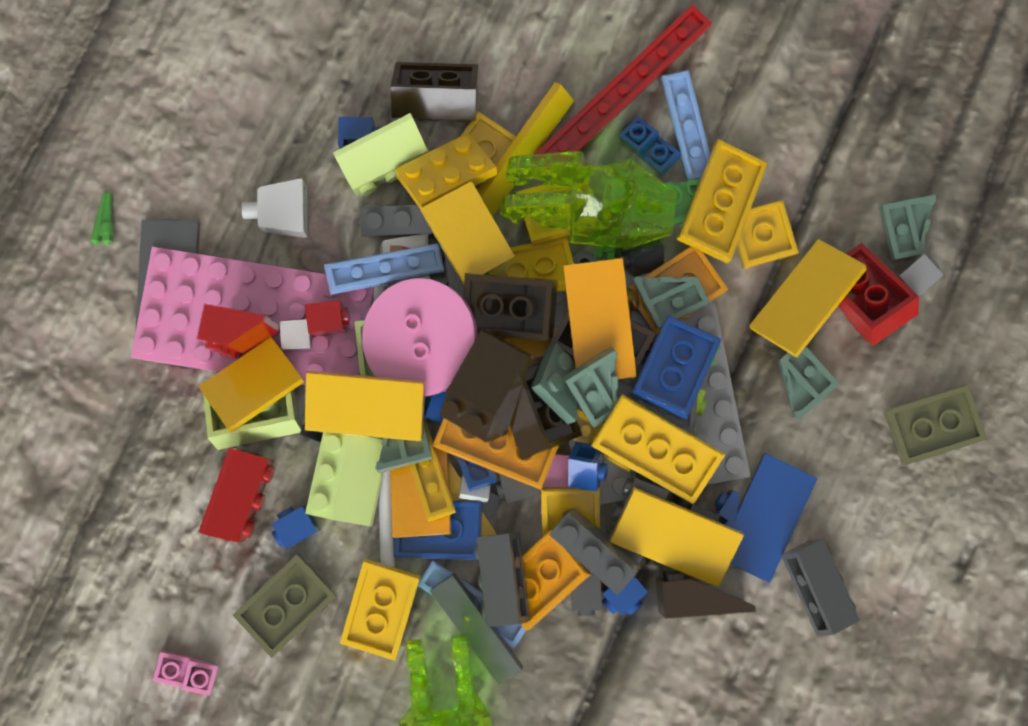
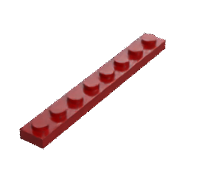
[533,4,712,177]

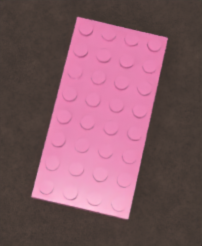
[131,247,374,386]

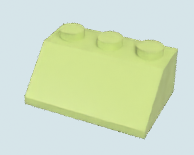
[333,113,428,197]
[203,390,302,450]
[305,432,384,527]

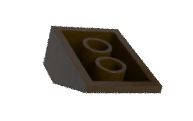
[463,273,558,341]
[440,329,532,443]
[656,571,756,619]

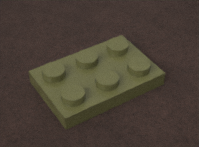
[884,385,988,465]
[233,554,338,658]

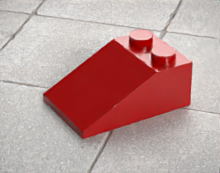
[838,243,919,346]

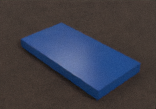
[730,453,818,583]

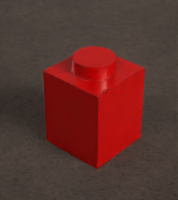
[305,300,350,337]

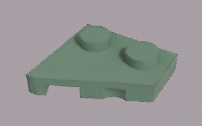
[879,195,936,261]
[632,276,710,329]
[531,343,577,425]
[563,347,618,428]
[778,347,840,420]
[376,421,433,473]

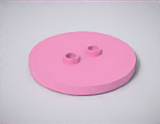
[362,278,478,396]

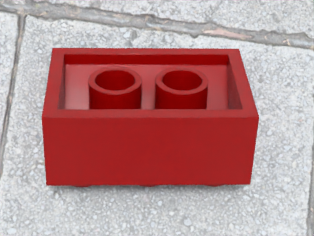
[197,303,280,358]
[198,447,275,543]

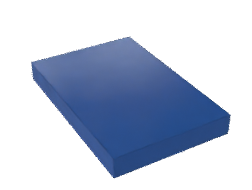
[631,315,722,419]
[394,501,482,560]

